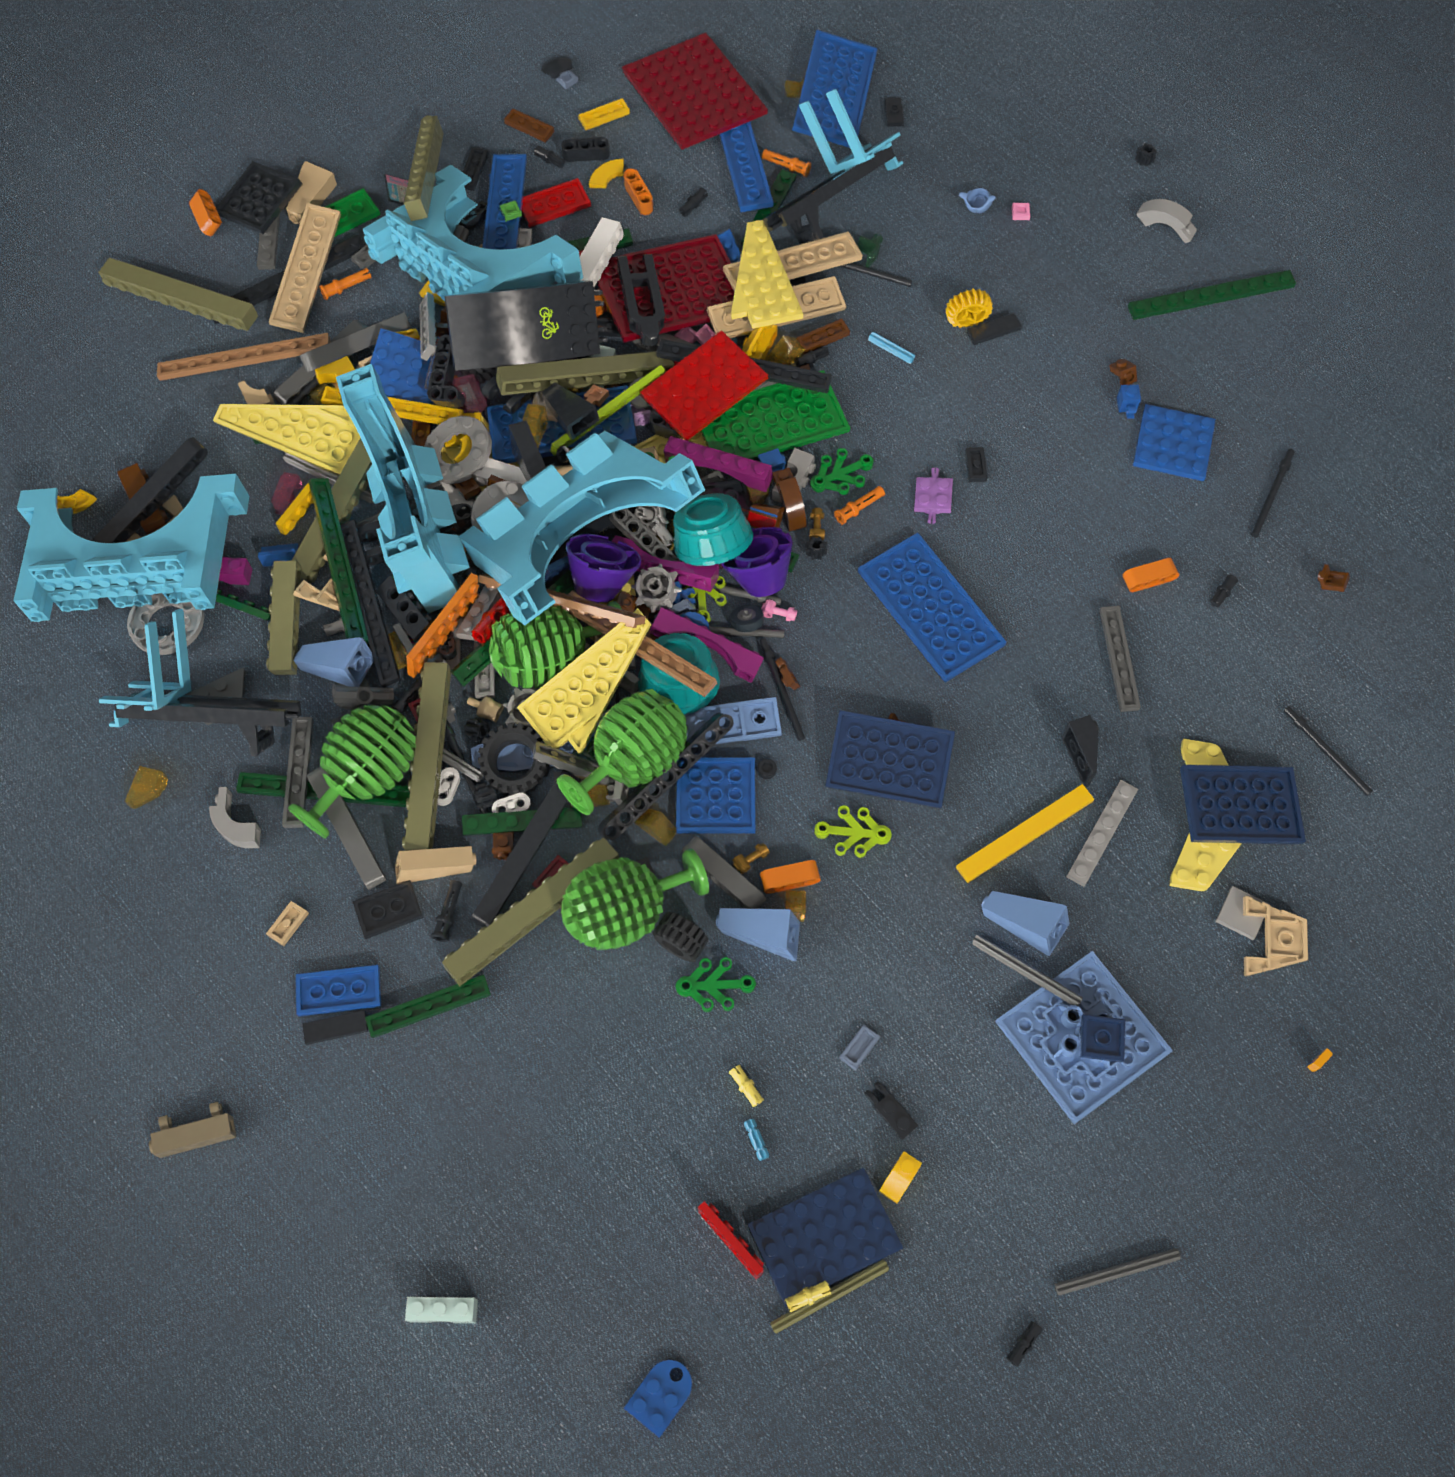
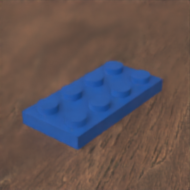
[296,965,381,1017]

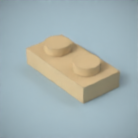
[266,901,309,946]

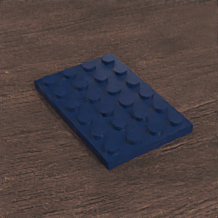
[825,710,955,809]
[1180,765,1306,844]
[747,1168,903,1308]

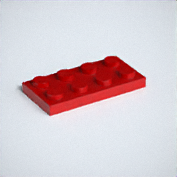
[521,178,591,228]
[698,1201,764,1280]

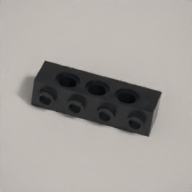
[376,575,435,642]

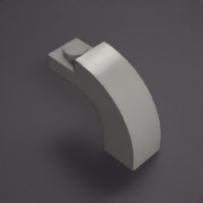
[1136,199,1197,243]
[209,787,261,848]

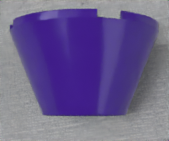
[721,527,793,597]
[566,534,641,602]

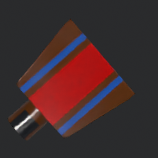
[741,504,785,529]

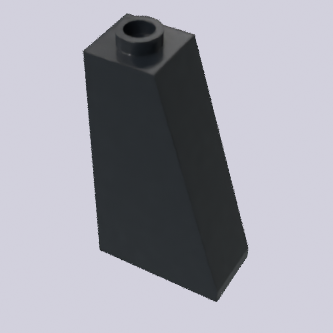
[542,383,600,440]
[509,420,546,481]

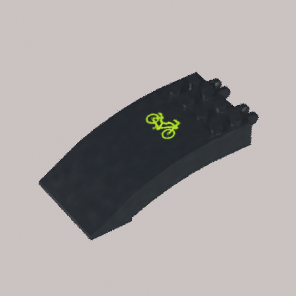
[444,280,607,371]

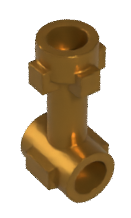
[810,508,825,540]
[732,843,770,874]

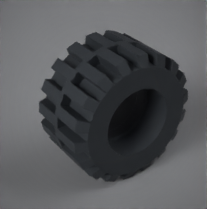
[652,912,709,962]

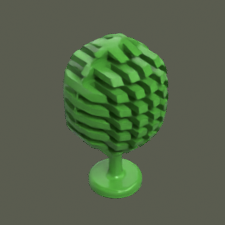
[489,601,622,689]
[557,689,687,815]
[288,705,416,839]
[561,848,709,950]

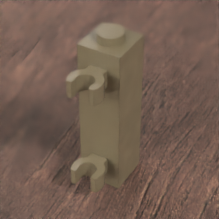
[149,1102,236,1158]

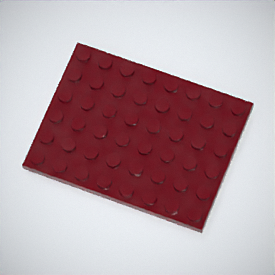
[622,33,768,150]
[596,234,735,342]

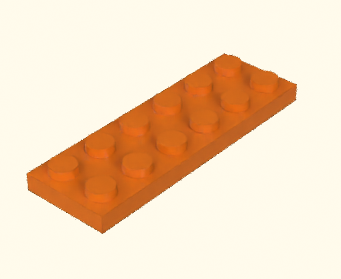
[406,573,479,678]

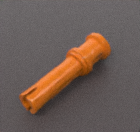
[762,149,811,177]
[319,268,372,300]
[834,486,885,525]

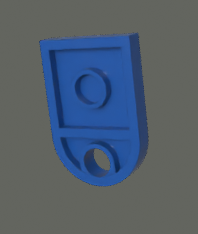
[624,1360,692,1438]

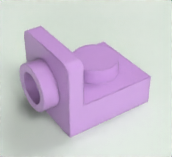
[631,405,651,426]

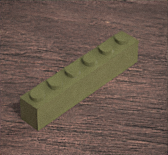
[266,561,302,675]

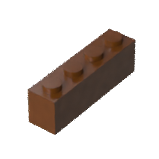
[117,463,168,535]

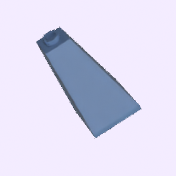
[293,637,374,687]
[981,891,1069,956]
[716,908,800,961]

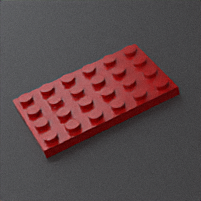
[640,330,768,441]

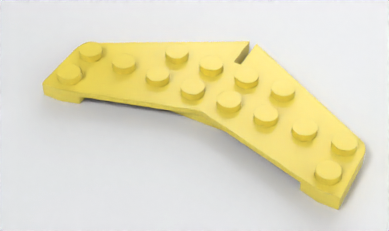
[1170,739,1242,891]

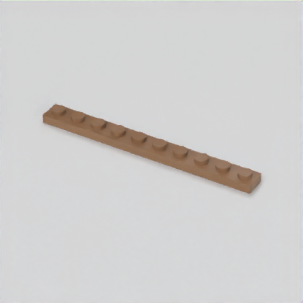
[157,333,330,381]
[479,574,646,628]
[560,591,717,697]

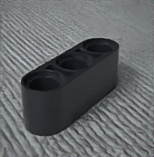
[561,137,610,162]

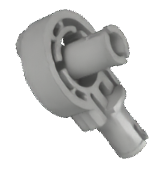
[634,506,674,546]

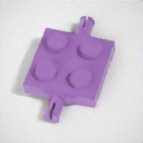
[914,467,953,524]

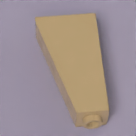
[286,161,337,224]
[395,846,476,884]

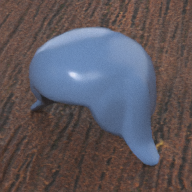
[959,188,996,213]

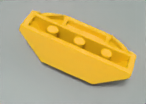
[742,324,778,360]

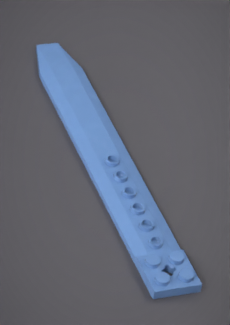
[471,697,782,772]

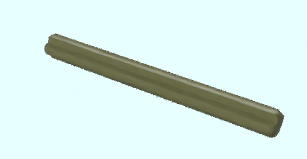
[770,1260,889,1333]

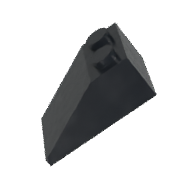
[1061,715,1099,788]

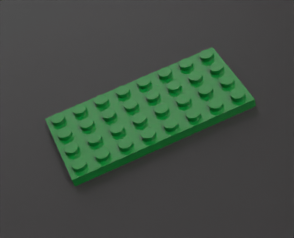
[701,370,850,471]

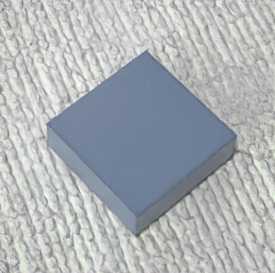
[556,70,578,89]

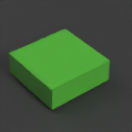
[500,201,522,221]

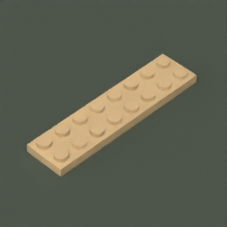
[269,203,341,333]
[723,231,862,292]
[707,276,846,338]

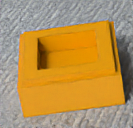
[1307,1048,1333,1072]

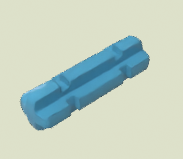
[744,1119,769,1161]

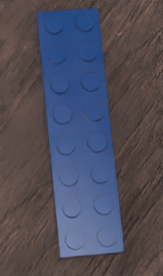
[719,121,773,212]
[482,154,527,250]

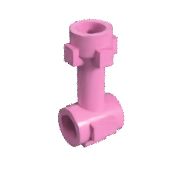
[761,599,797,621]

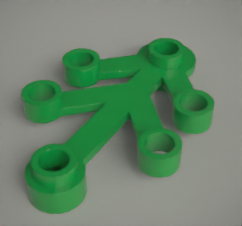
[810,448,874,495]
[676,957,756,1012]

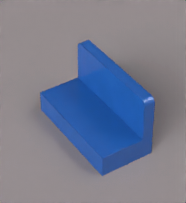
[258,543,299,567]

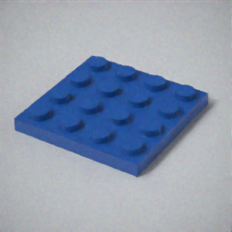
[370,328,447,405]
[1133,404,1216,481]
[676,757,755,834]

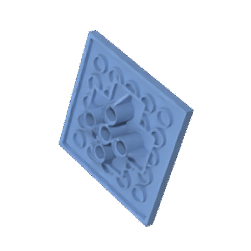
[995,951,1173,1124]

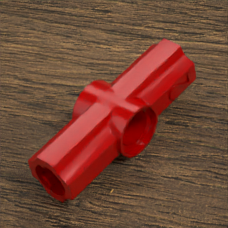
[471,596,511,644]

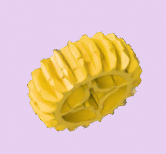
[946,288,993,328]

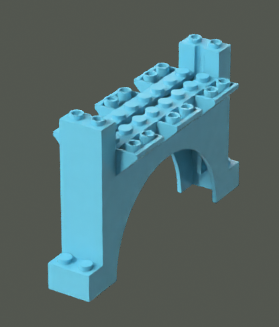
[363,165,583,301]
[336,364,470,613]
[459,431,705,625]
[13,474,249,622]

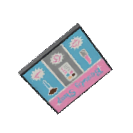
[384,174,408,205]

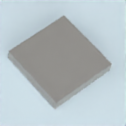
[1215,886,1270,940]

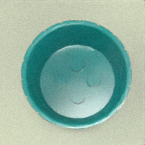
[673,493,753,566]
[638,633,720,715]

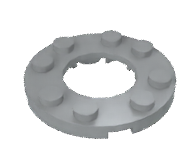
[424,416,492,484]
[471,481,529,533]
[127,593,204,655]

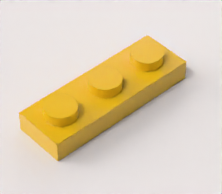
[579,98,630,130]
[276,483,314,536]

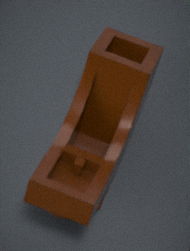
[772,468,807,532]

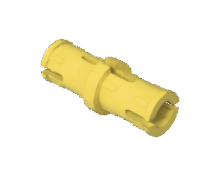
[729,1065,764,1107]
[785,1280,831,1312]

